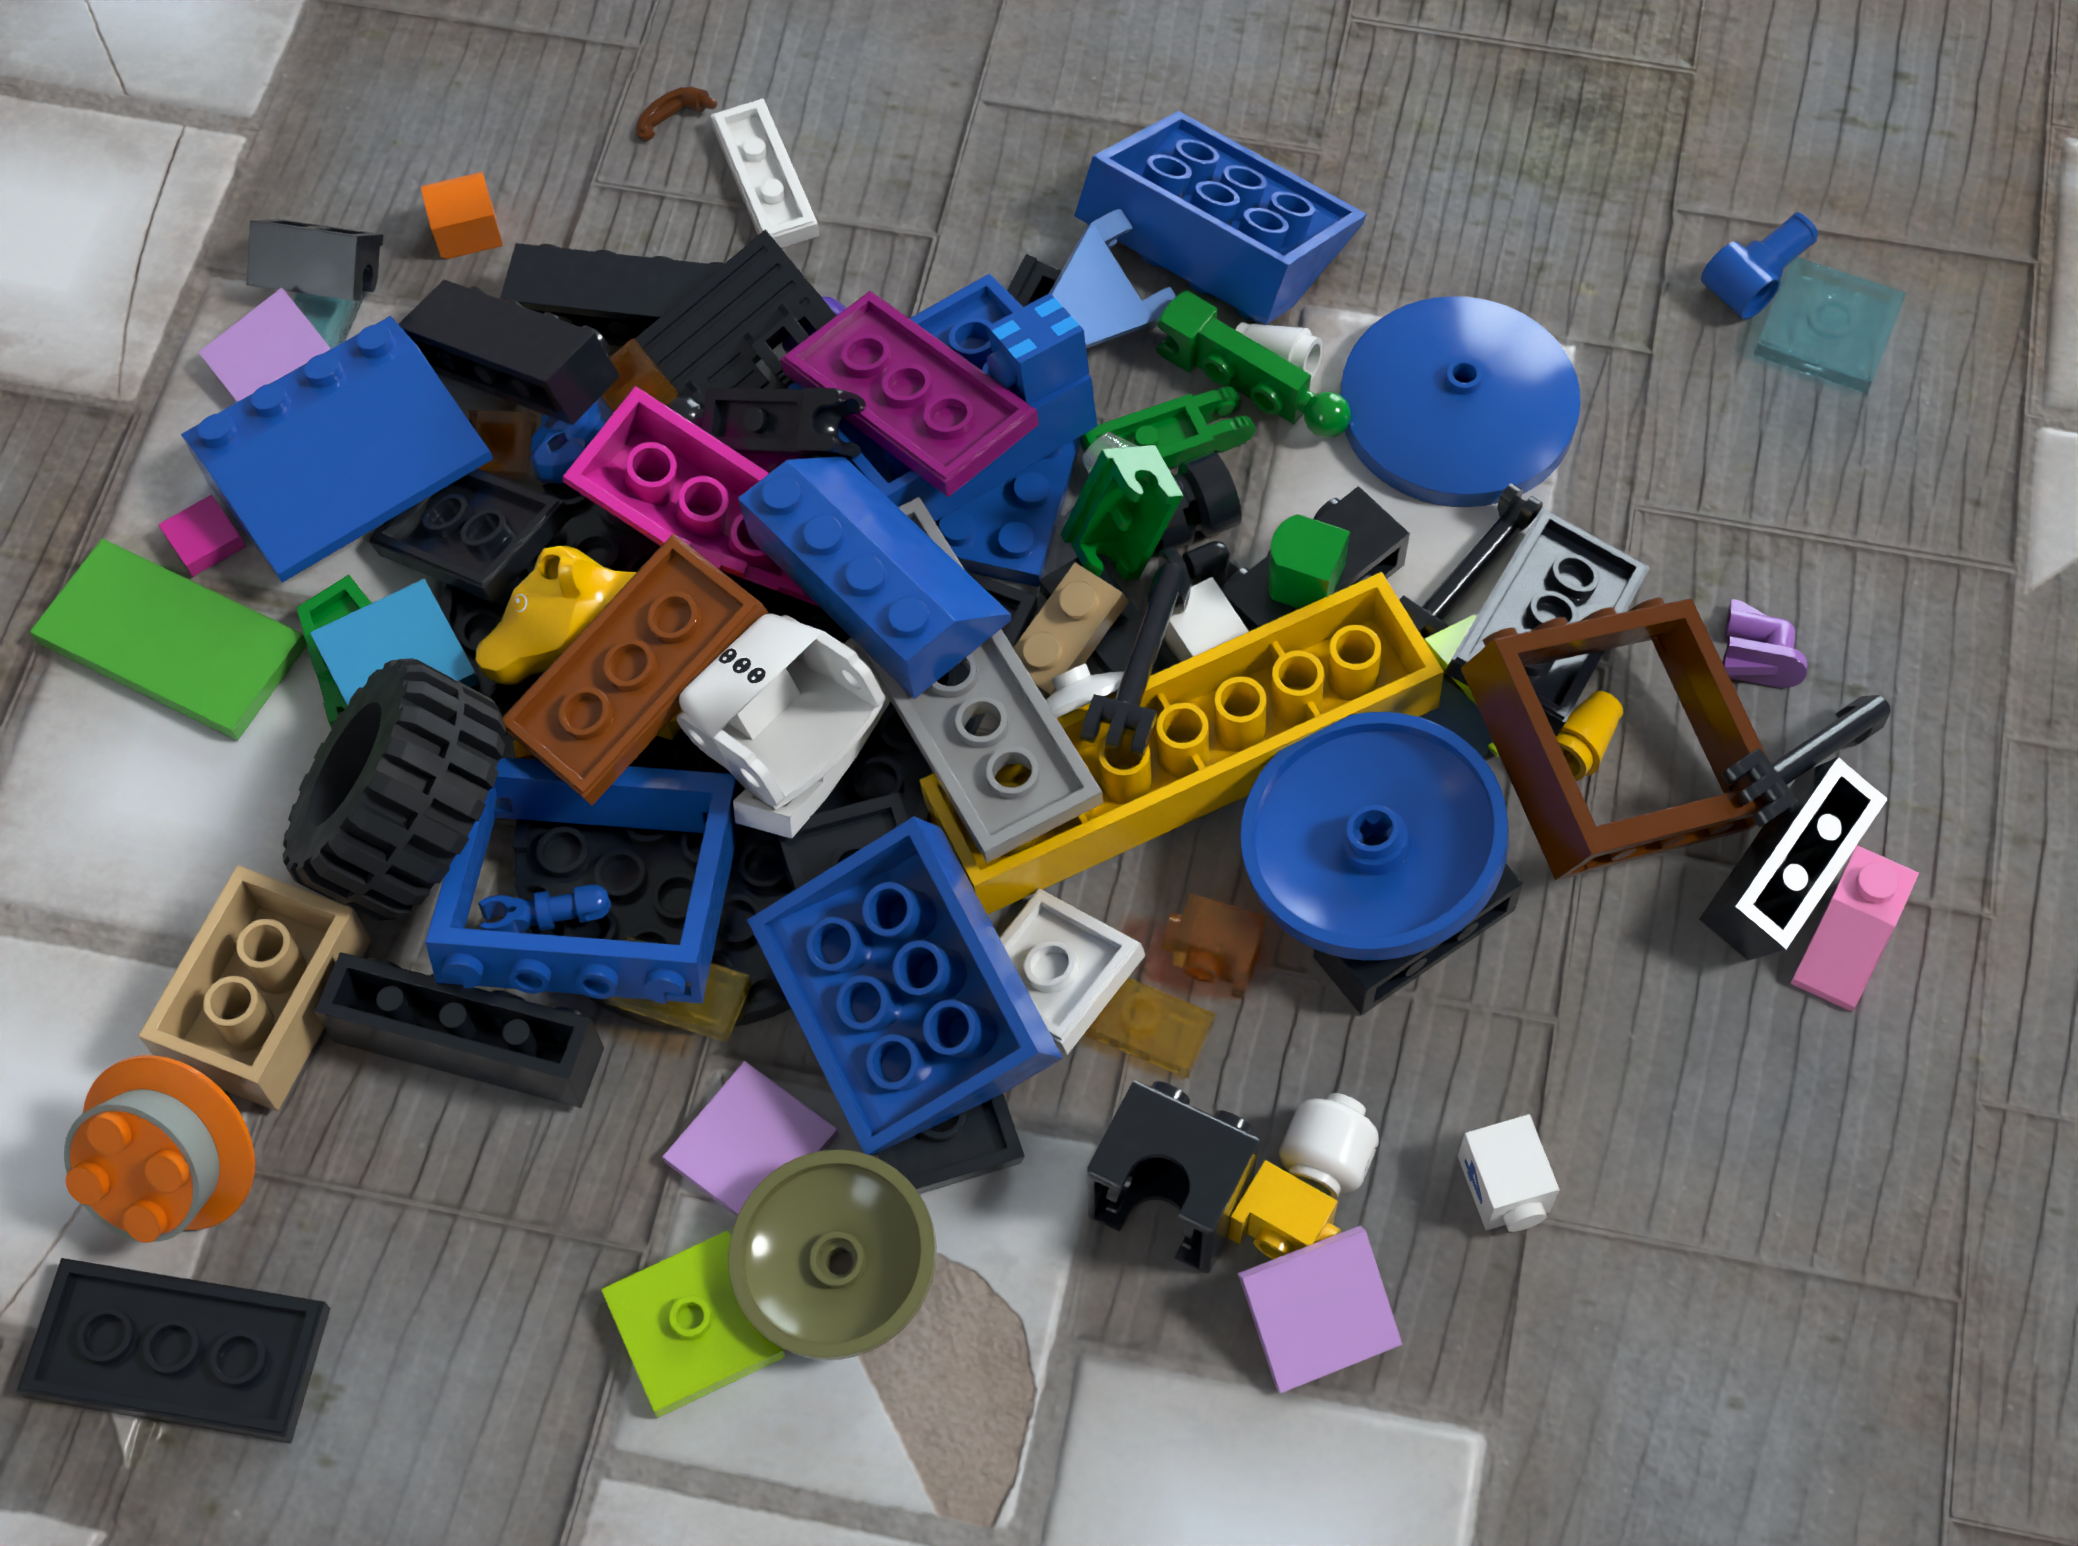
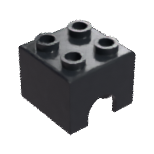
[1087,1081,1259,1273]

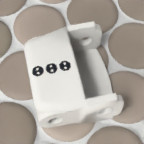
[677,613,886,810]

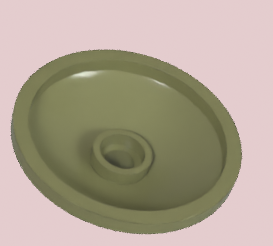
[728,1150,937,1360]

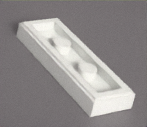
[710,99,820,248]

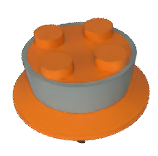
[64,1055,255,1243]

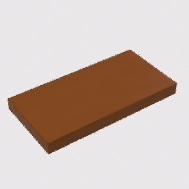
[502,534,768,806]

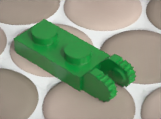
[1080,386,1256,469]

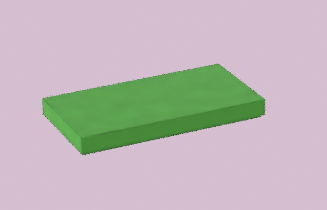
[30,538,307,741]

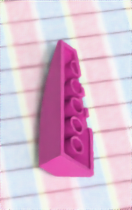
[563,386,818,606]

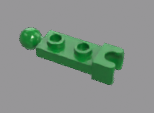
[1156,291,1351,438]

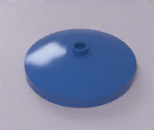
[1340,296,1581,507]
[1240,712,1509,960]

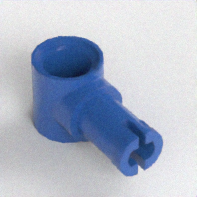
[1701,212,1818,320]

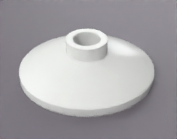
[1046,664,1124,718]

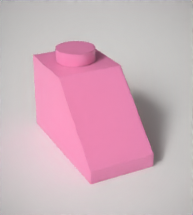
[1790,845,1919,1012]

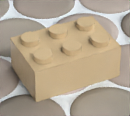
[138,865,372,1112]

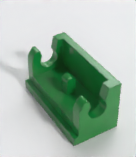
[1060,445,1184,580]

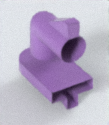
[1722,599,1807,688]

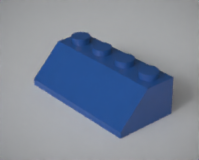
[738,456,1012,699]

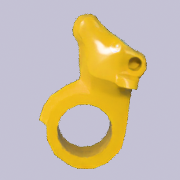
[476,546,683,740]

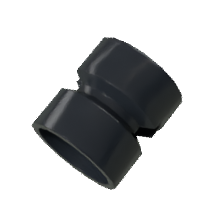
[1154,451,1242,554]

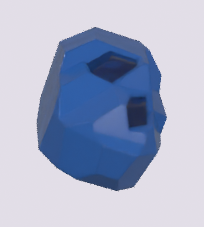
[529,396,614,484]

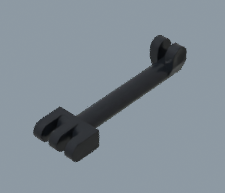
[1399,483,1543,638]
[1080,563,1191,757]
[1721,695,1890,828]

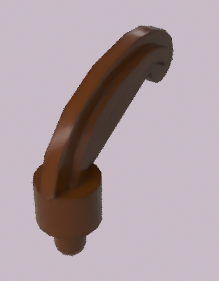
[635,86,717,141]

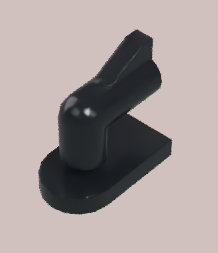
[1158,541,1240,591]

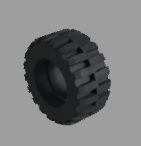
[282,658,506,921]

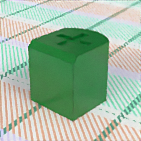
[1267,514,1350,609]

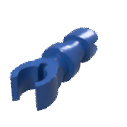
[478,884,611,933]

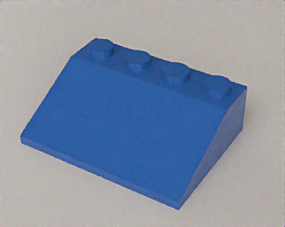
[1074,111,1367,325]
[788,273,1098,521]
[181,316,493,583]
[747,816,1063,1156]

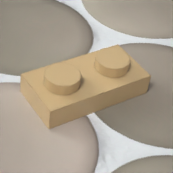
[1013,562,1129,697]

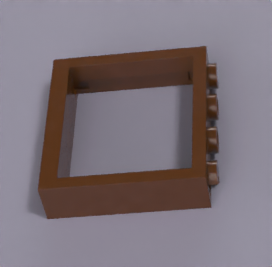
[1460,597,1767,881]

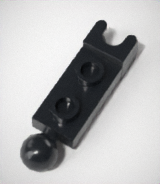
[666,387,866,459]

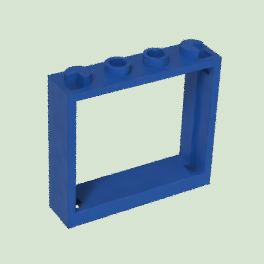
[425,757,740,1004]

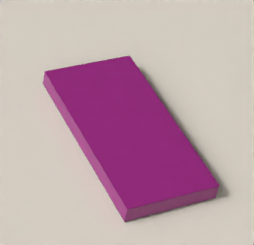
[780,291,1039,497]

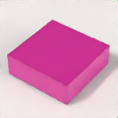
[158,494,246,577]

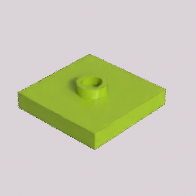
[601,1230,785,1418]

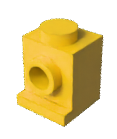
[1228,1160,1341,1259]

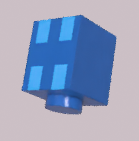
[987,293,1089,405]

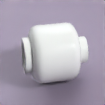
[1279,1093,1379,1199]

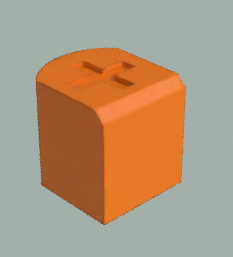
[421,171,503,259]

